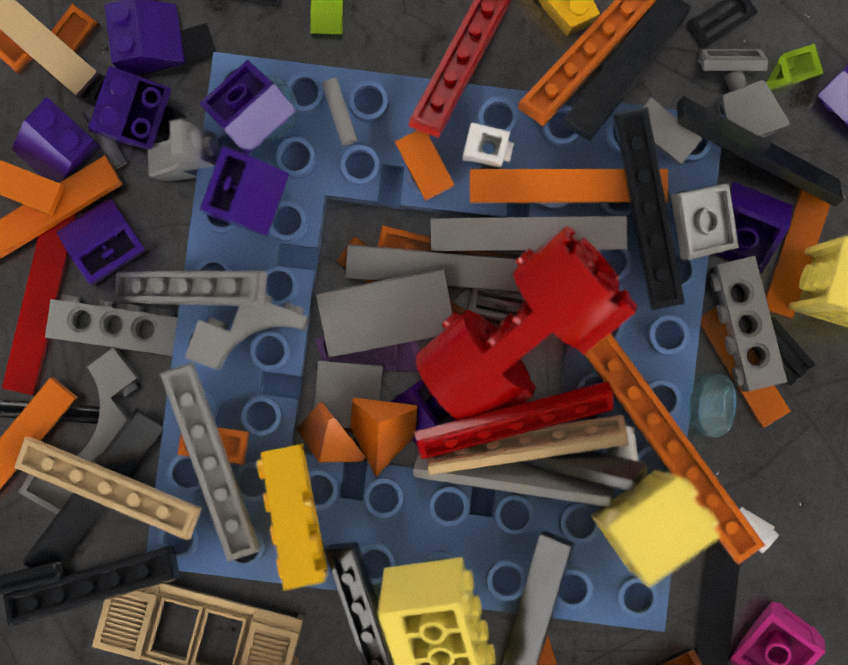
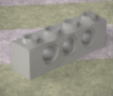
[709,256,787,392]
[45,295,178,356]

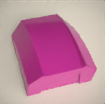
[729,602,826,665]

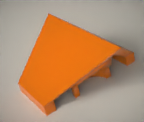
[351,397,418,477]
[296,401,366,462]

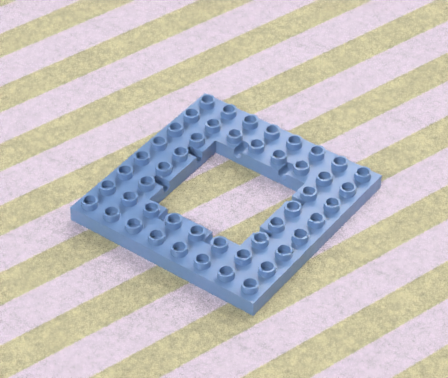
[146,52,725,632]

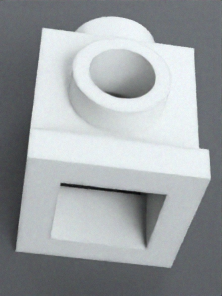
[463,123,514,168]

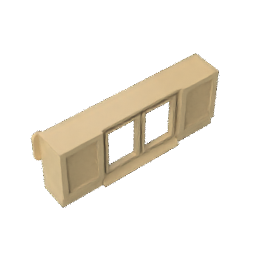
[92,583,305,665]

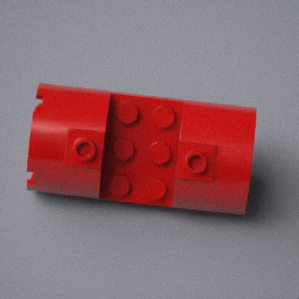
[415,226,638,420]

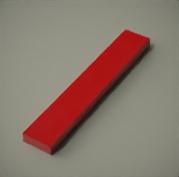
[409,0,511,138]
[2,211,80,395]
[414,381,614,459]

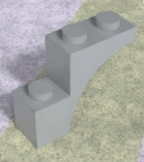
[148,119,219,182]
[184,294,310,370]
[77,347,142,463]

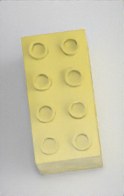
[788,236,848,328]
[590,470,720,587]
[378,557,496,665]

